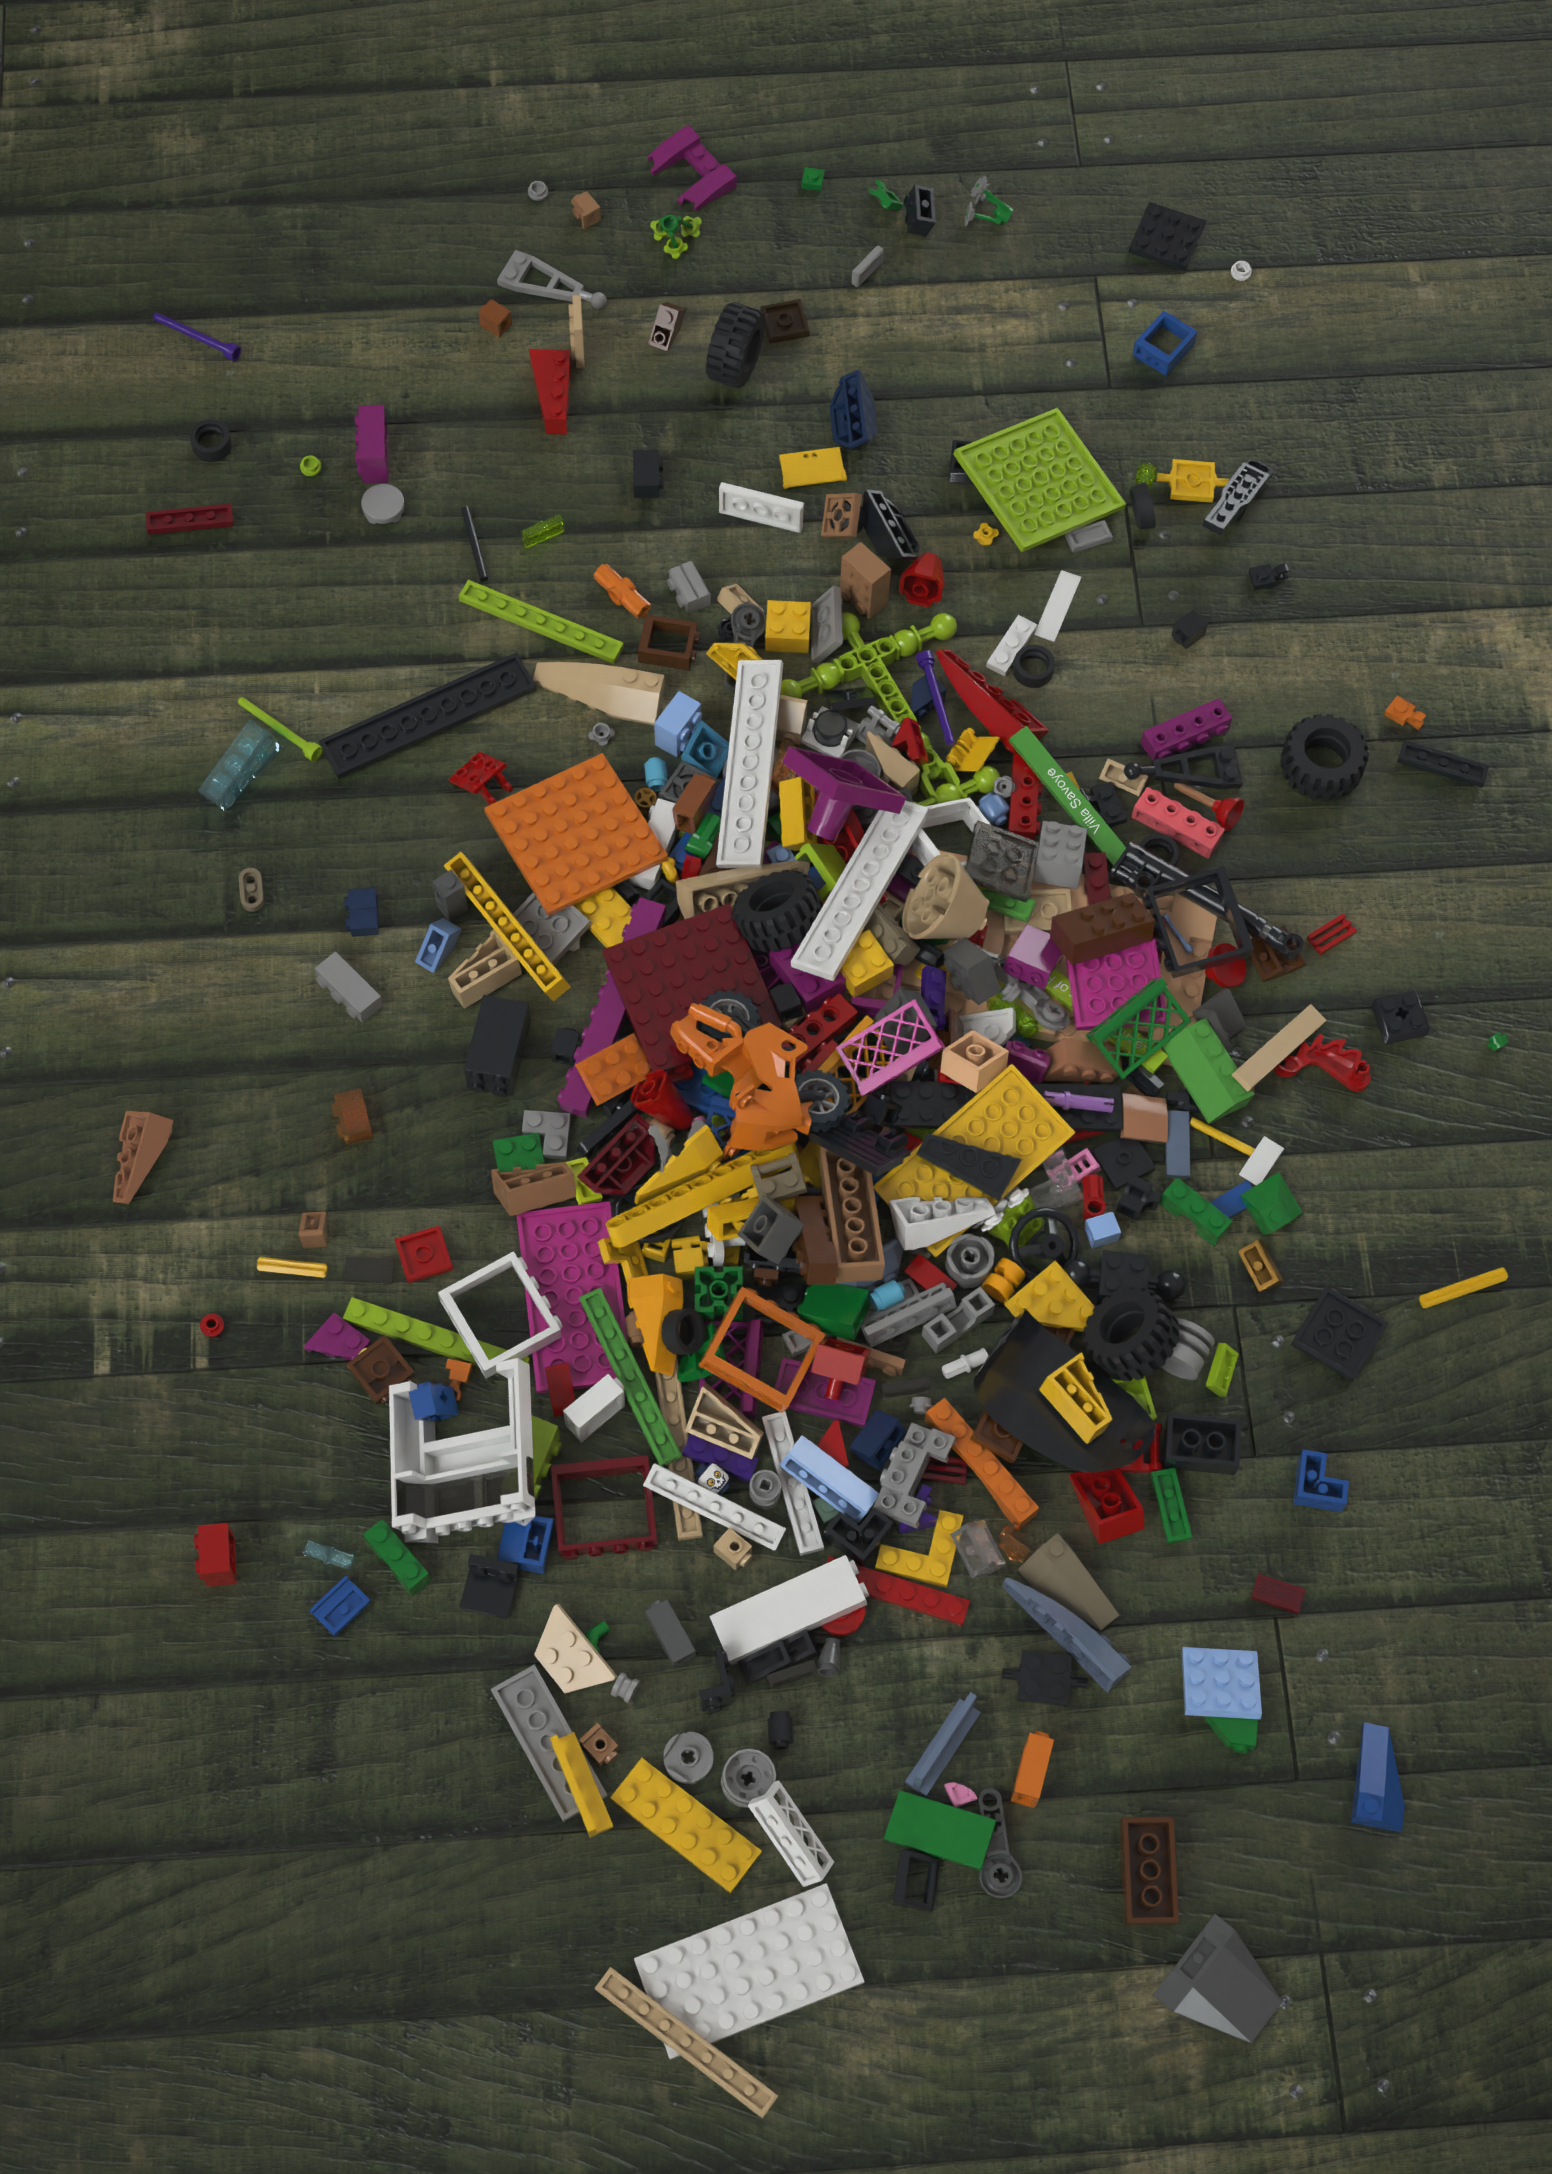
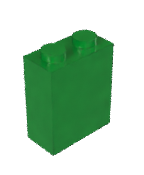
[796,1283,871,1341]

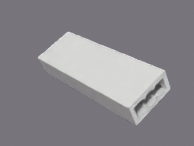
[710,1555,869,1666]

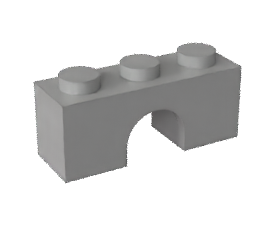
[922,1286,995,1354]

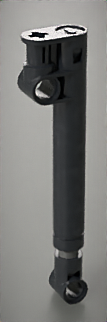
[1109,841,1304,960]

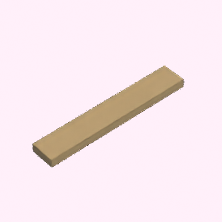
[1232,1004,1327,1092]

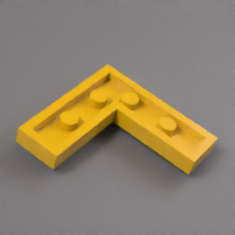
[875,1510,963,1587]

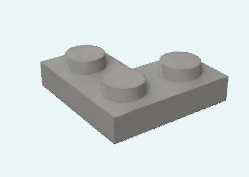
[522,1110,571,1160]

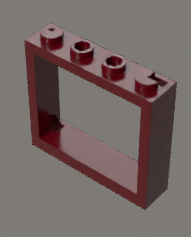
[551,1455,657,1560]

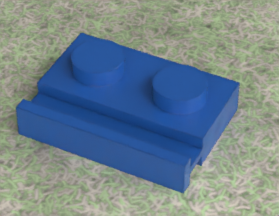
[309,1576,371,1637]

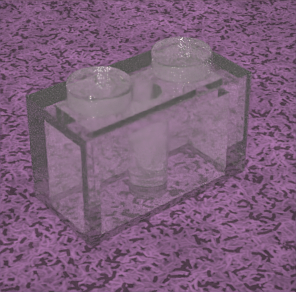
[950,1520,1006,1578]

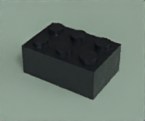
[1163,1413,1241,1475]

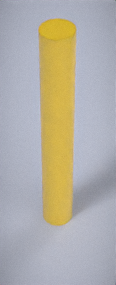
[1189,1117,1255,1156]

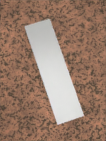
[1034,570,1081,642]

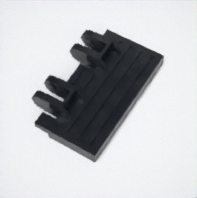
[809,1110,911,1177]

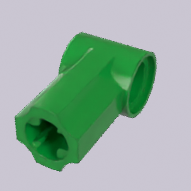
[684,812,721,860]

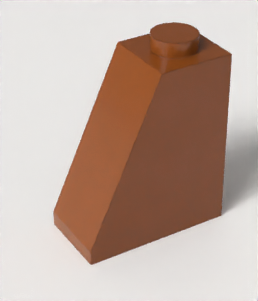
[672,774,717,834]

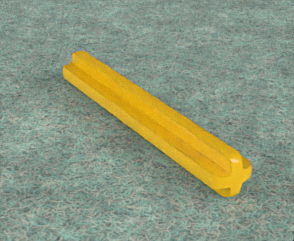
[1419,1267,1508,1308]

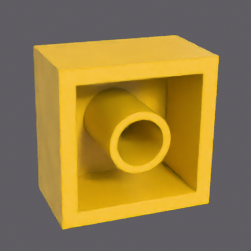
[765,600,811,653]
[840,930,894,998]

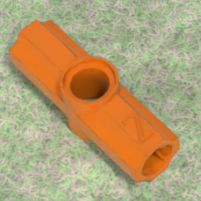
[593,564,651,619]

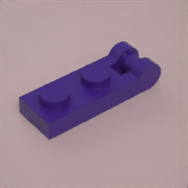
[921,965,947,1030]

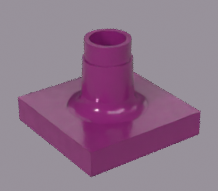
[782,746,907,840]

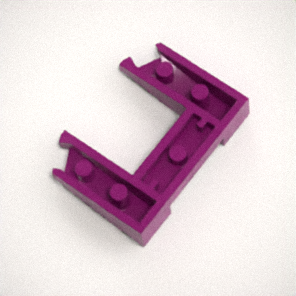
[648,125,737,211]

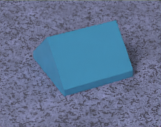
[681,720,729,779]

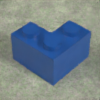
[1293,1450,1349,1512]

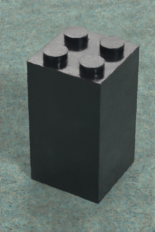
[464,995,531,1097]

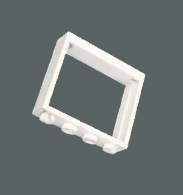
[911,797,1013,877]
[438,1251,563,1379]

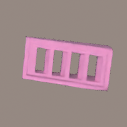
[1048,1148,1102,1193]

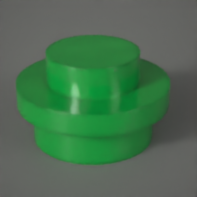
[1486,1032,1509,1052]

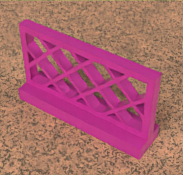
[836,999,946,1096]

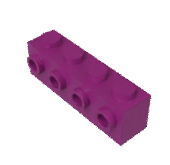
[1140,698,1232,762]

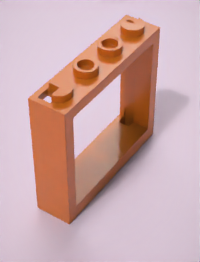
[698,1287,826,1413]

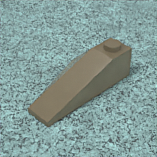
[1018,1533,1119,1631]

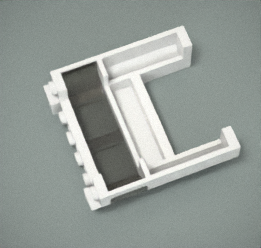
[389,1358,535,1543]

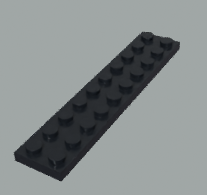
[319,652,537,779]
[889,1081,1123,1132]

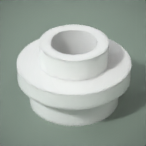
[1231,261,1252,281]

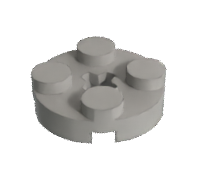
[664,1732,713,1784]

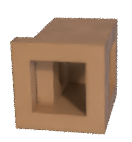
[571,191,601,230]
[579,1723,619,1767]

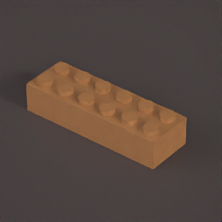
[818,1147,885,1283]

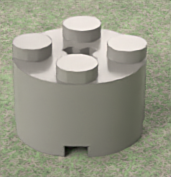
[945,1234,994,1289]

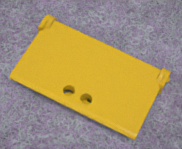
[779,447,847,490]

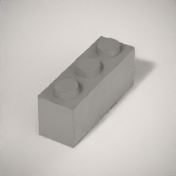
[315,951,383,1023]

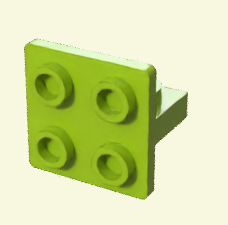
[987,1195,1045,1250]

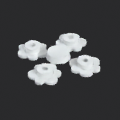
[971,1186,1029,1232]

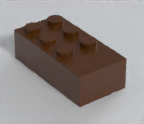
[1050,892,1155,965]
[1119,1817,1179,1926]

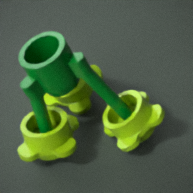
[650,215,702,259]

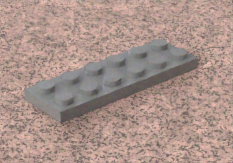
[491,1664,608,1822]

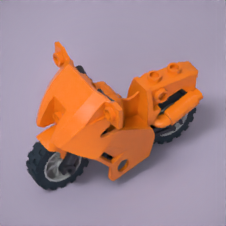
[670,990,850,1162]

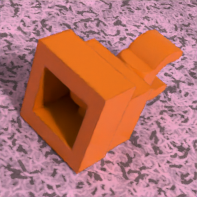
[445,1359,474,1401]

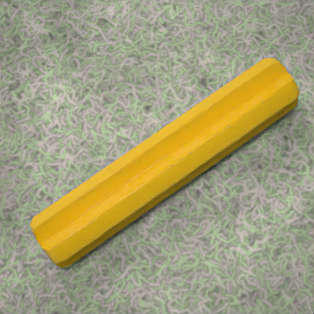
[257,1257,328,1278]

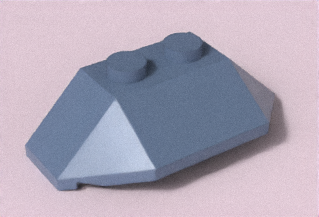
[840,1237,904,1294]

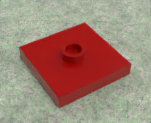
[394,1225,453,1284]

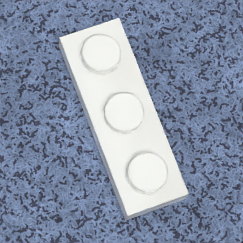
[986,615,1037,676]

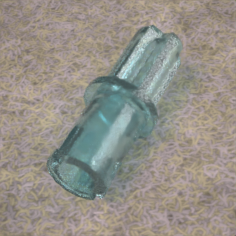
[304,1540,354,1569]

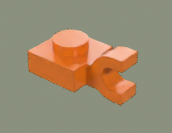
[1384,696,1426,730]

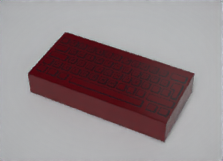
[1250,1574,1306,1614]

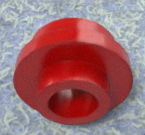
[200,1314,224,1337]

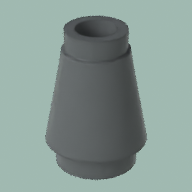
[816,1638,840,1677]

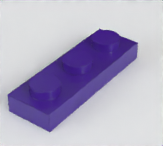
[682,1434,759,1483]

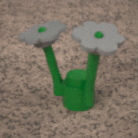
[964,176,1013,226]

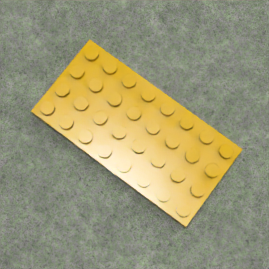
[873,1064,1076,1258]

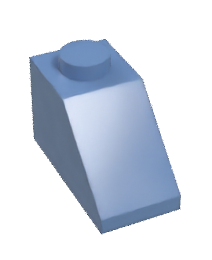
[415,918,462,973]

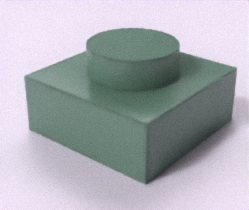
[812,1497,839,1525]

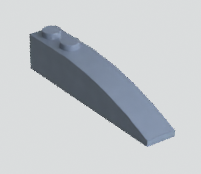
[1002,1577,1131,1693]

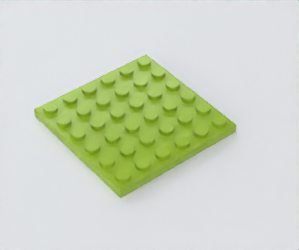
[953,408,1126,552]

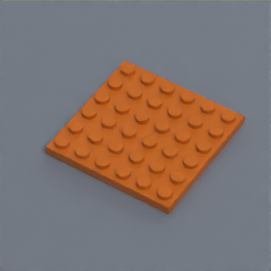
[484,753,668,916]

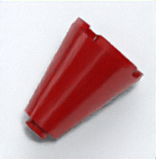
[630,1069,693,1130]

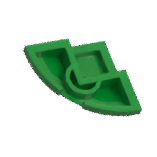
[677,1323,726,1382]

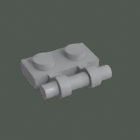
[855,705,901,748]

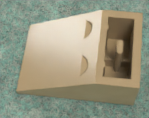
[865,731,920,797]

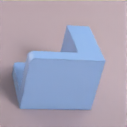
[1084,1212,1121,1249]

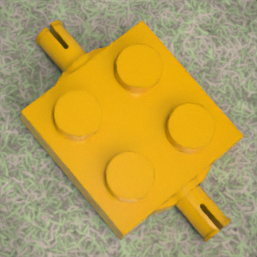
[1156,459,1229,503]

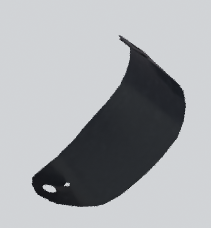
[973,1308,1156,1473]

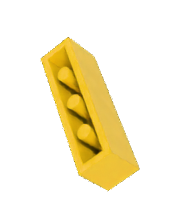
[707,1195,798,1241]

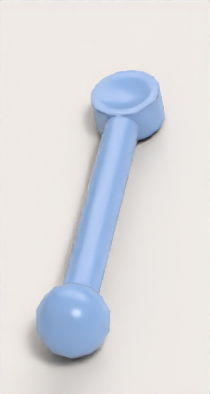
[1162,914,1193,953]

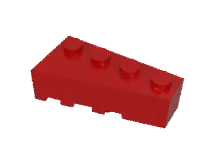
[529,349,572,435]

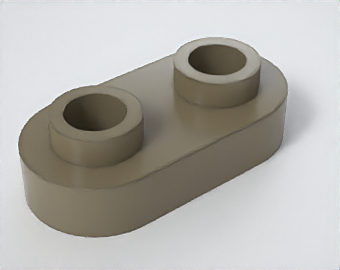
[239,868,264,912]

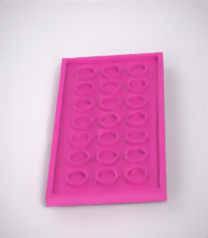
[517,1201,628,1394]

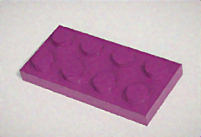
[774,1357,876,1428]

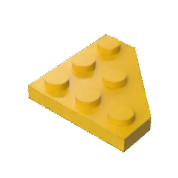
[1004,1260,1095,1332]

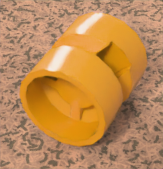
[982,1258,1026,1303]

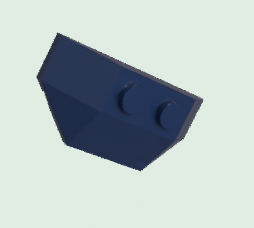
[830,369,878,449]

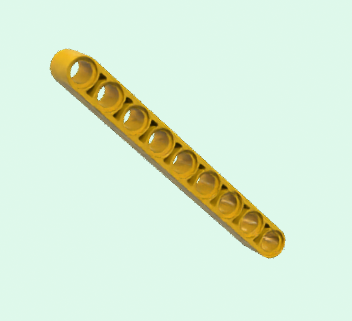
[605,1142,800,1248]

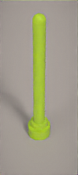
[238,697,323,762]

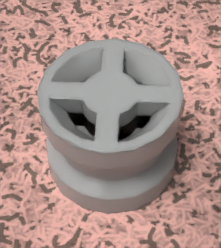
[611,1672,640,1704]

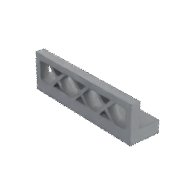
[860,1283,956,1347]

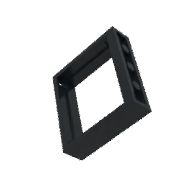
[1142,866,1254,978]

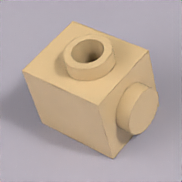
[714,1528,752,1570]

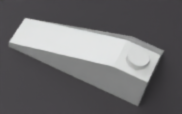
[889,1197,995,1250]

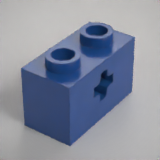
[409,1382,459,1422]

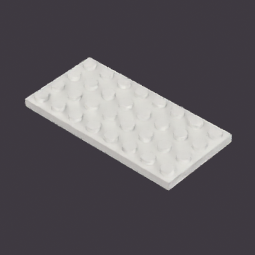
[634,1883,864,2060]

